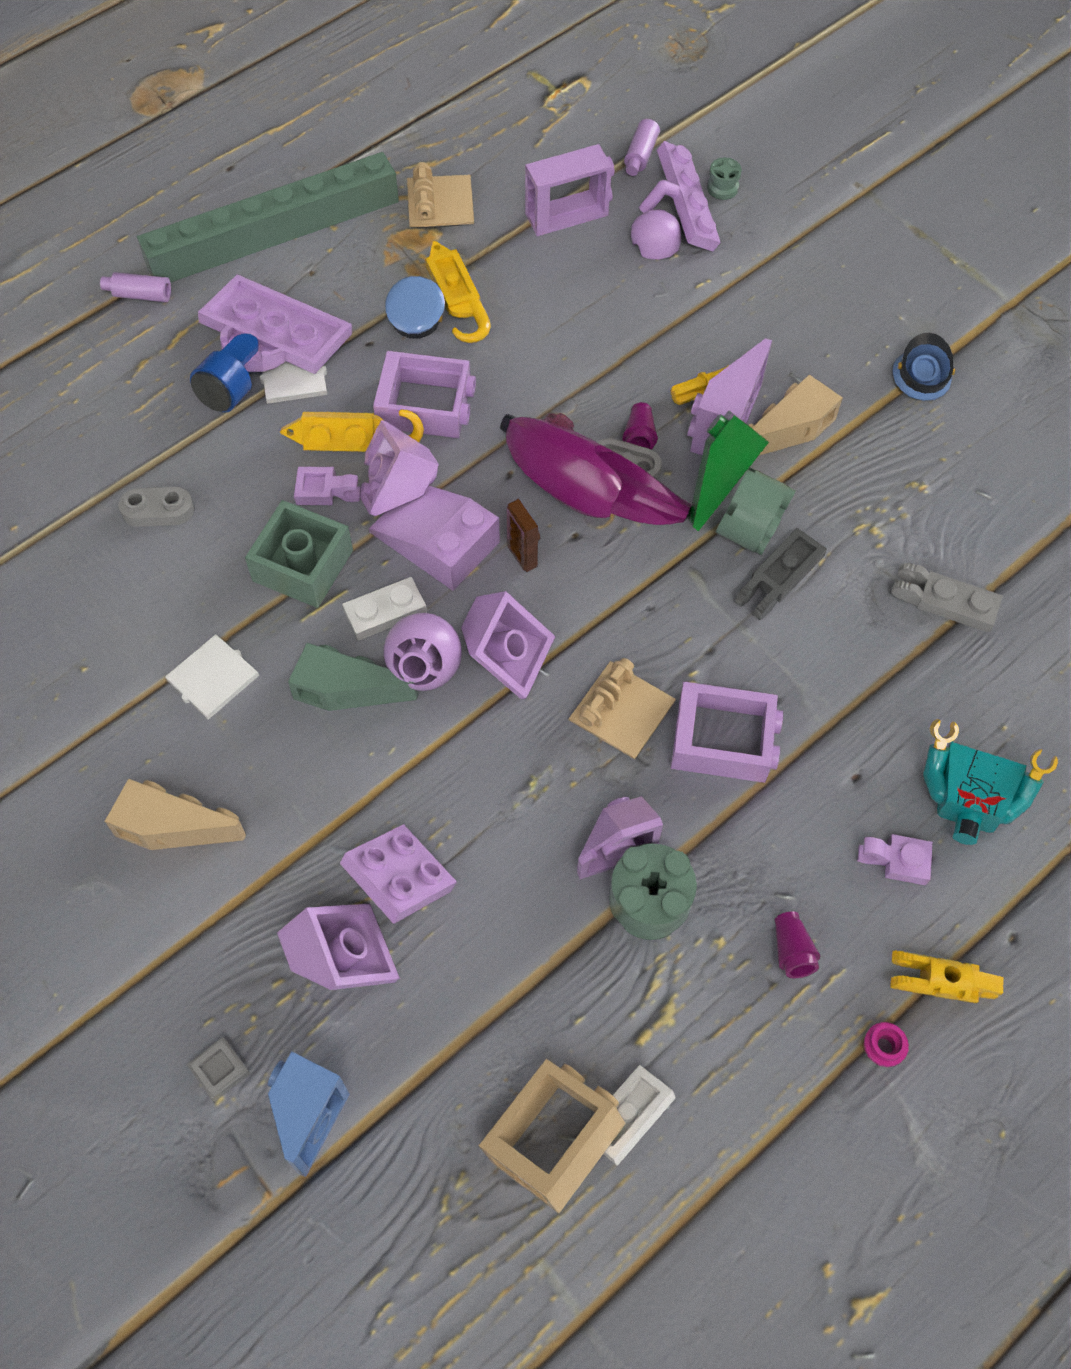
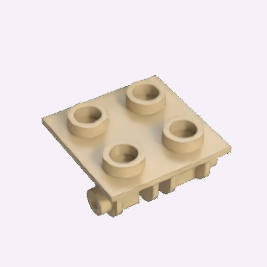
[407,162,474,227]
[569,658,676,759]

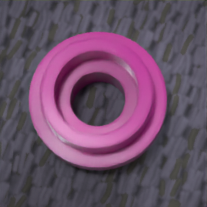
[864,1022,909,1067]

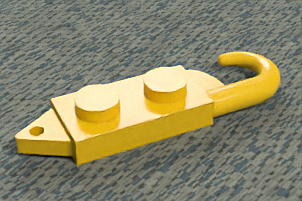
[425,240,491,343]
[280,409,424,452]

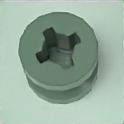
[707,157,742,200]

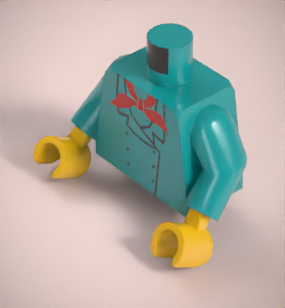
[923,719,1058,845]

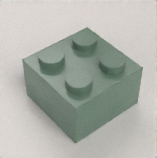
[245,500,353,608]

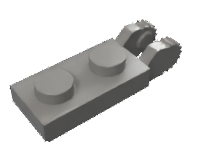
[891,563,1003,632]

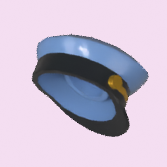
[385,276,445,339]
[893,333,955,401]

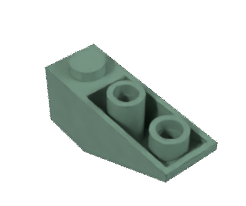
[288,643,418,711]

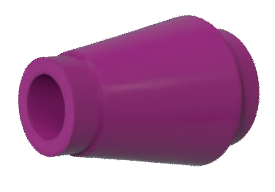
[622,402,658,450]
[774,911,821,979]

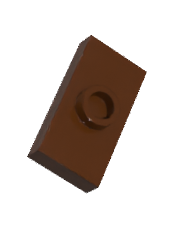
[507,499,541,572]

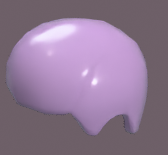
[631,209,681,260]

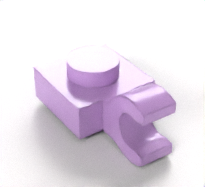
[294,467,361,505]
[857,834,933,885]

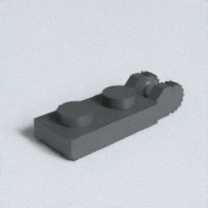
[735,528,827,620]

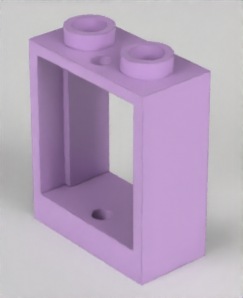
[525,144,615,236]
[373,351,476,438]
[671,682,783,783]

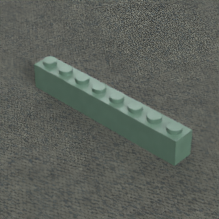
[137,152,399,283]

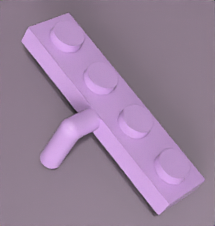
[639,141,721,252]

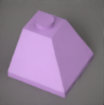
[461,591,555,699]
[277,904,400,990]

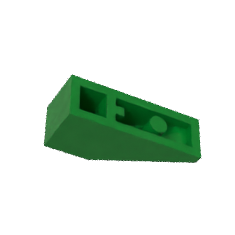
[689,411,769,532]

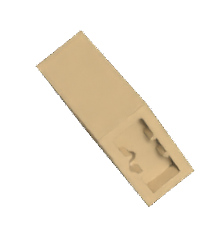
[479,1059,626,1214]

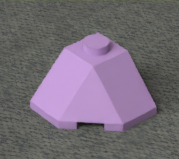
[360,420,439,516]
[577,796,663,879]

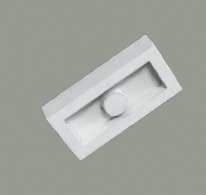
[342,577,427,641]
[603,1065,676,1166]

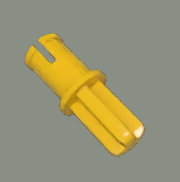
[670,364,731,405]

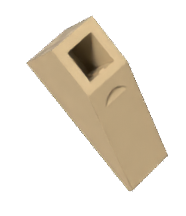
[749,374,843,456]
[105,779,246,850]

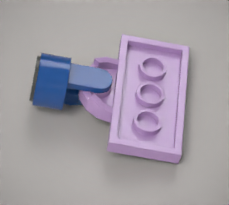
[190,275,352,412]

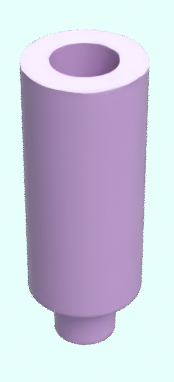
[624,119,660,176]
[100,272,171,302]

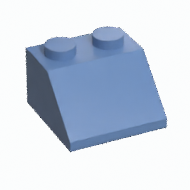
[268,1051,350,1177]

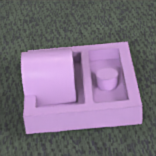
[340,824,457,924]

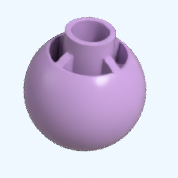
[384,613,462,691]

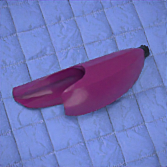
[500,414,691,525]

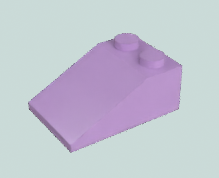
[687,338,772,455]
[369,485,500,591]

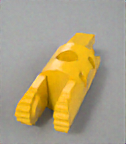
[890,950,1004,1003]

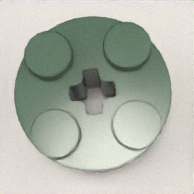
[715,467,796,555]
[609,843,697,940]

